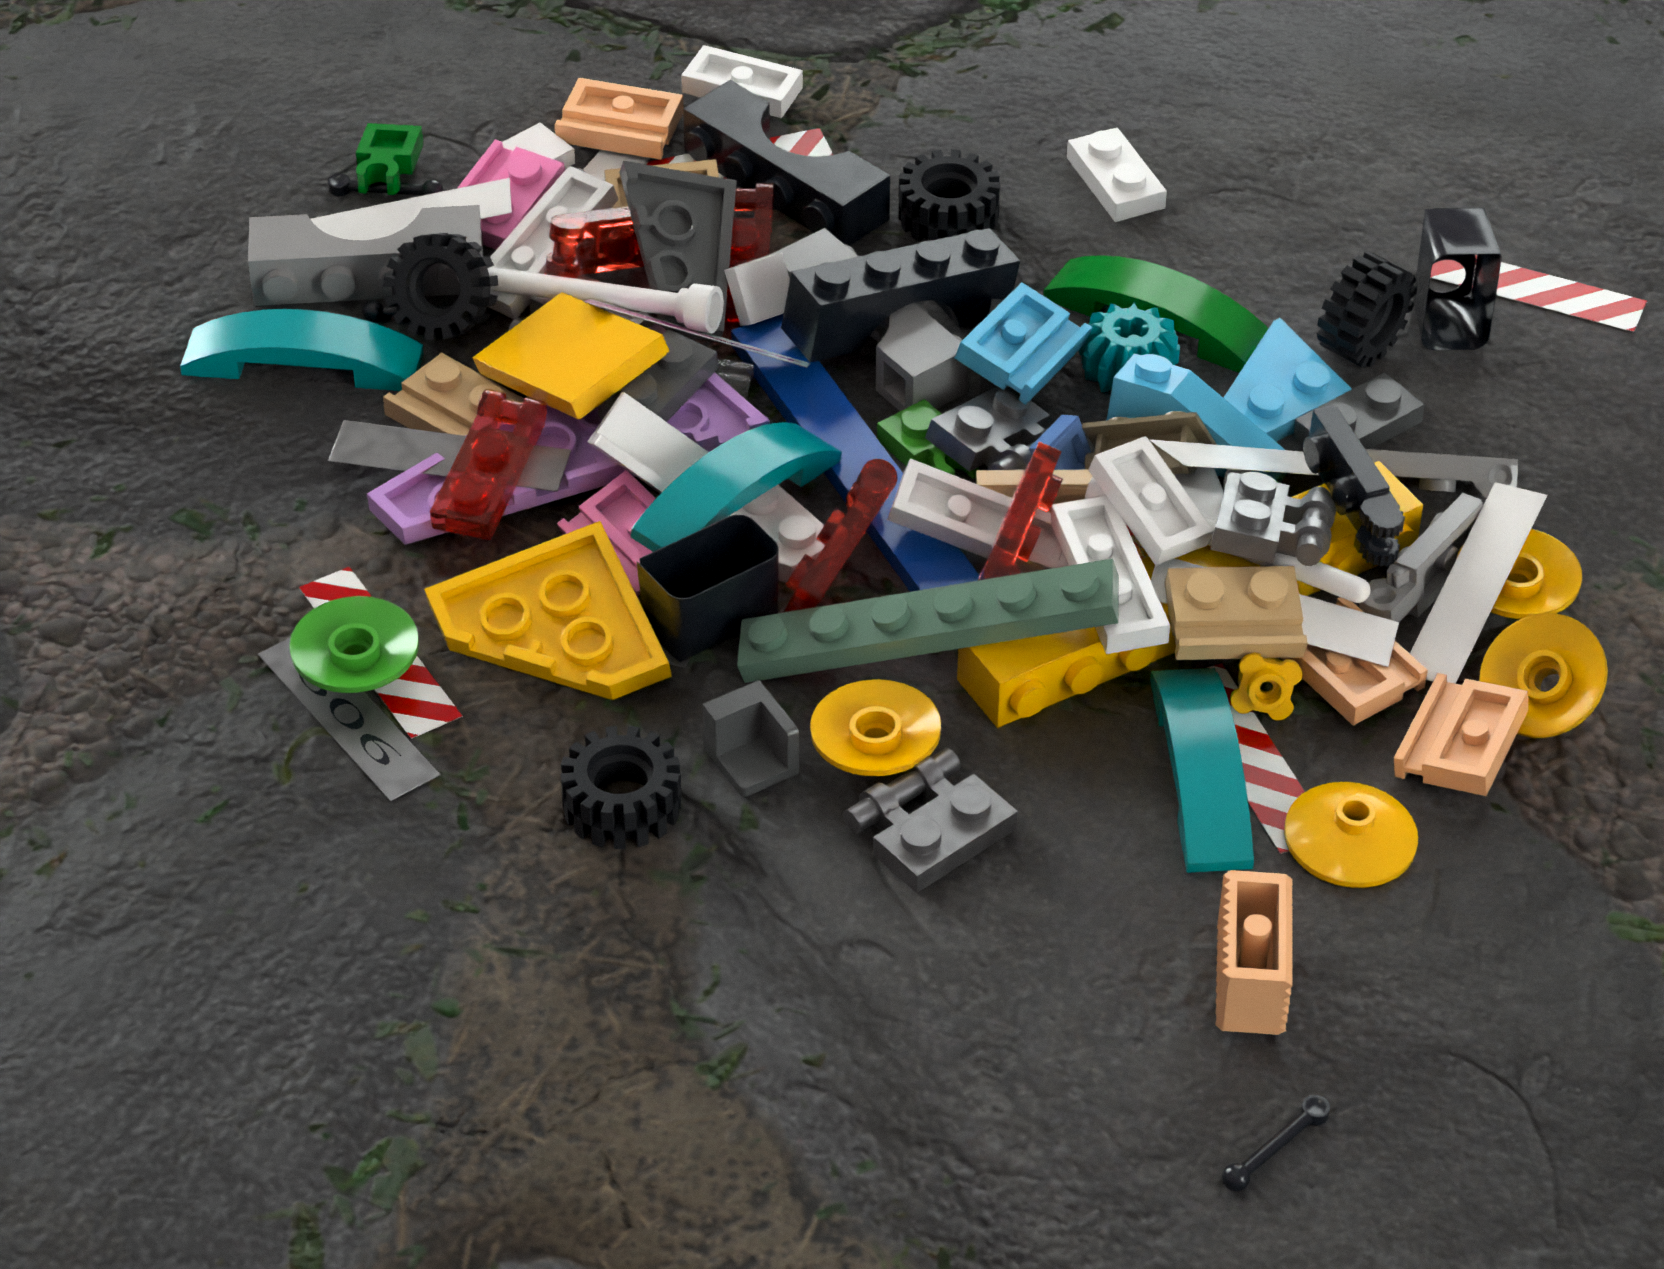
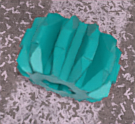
[1079,301,1180,392]

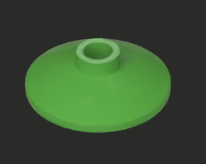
[289,596,419,693]

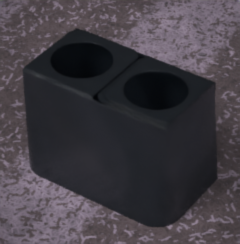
[1413,207,1502,351]
[637,515,779,663]

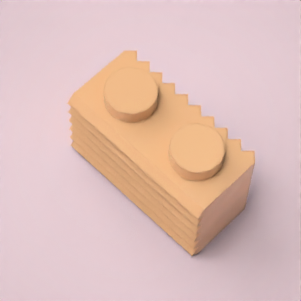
[1215,870,1292,1035]

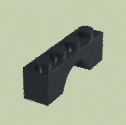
[683,80,890,246]
[781,228,1020,363]

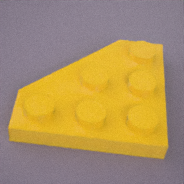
[424,521,672,700]

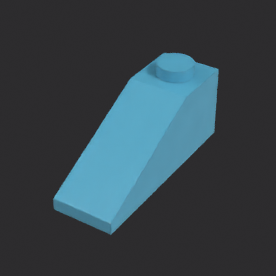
[1106,353,1287,483]

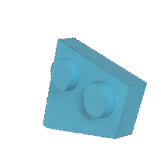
[1224,318,1352,442]

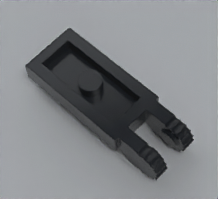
[1303,405,1405,567]

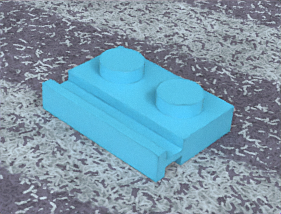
[954,282,1092,405]

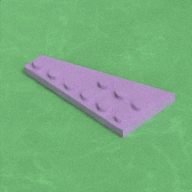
[367,324,770,545]

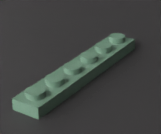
[737,558,1119,683]

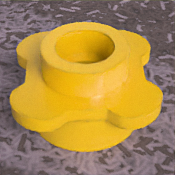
[1230,653,1302,720]

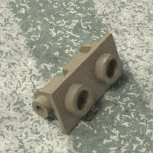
[1082,411,1217,474]

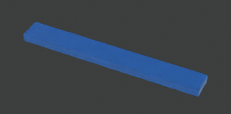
[731,313,983,592]

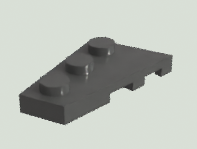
[619,161,737,342]

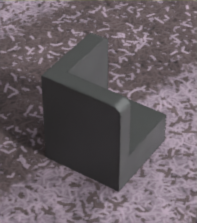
[702,680,799,797]

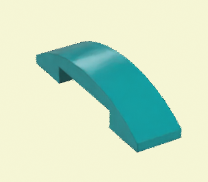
[180,309,424,391]
[631,422,842,552]
[1150,668,1254,873]

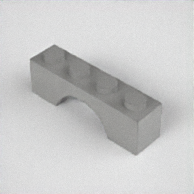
[248,205,484,306]
[772,228,969,411]

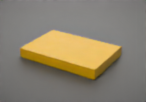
[472,292,669,420]

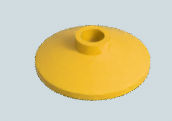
[1456,529,1582,619]
[1479,613,1608,738]
[810,679,941,776]
[1284,782,1418,888]

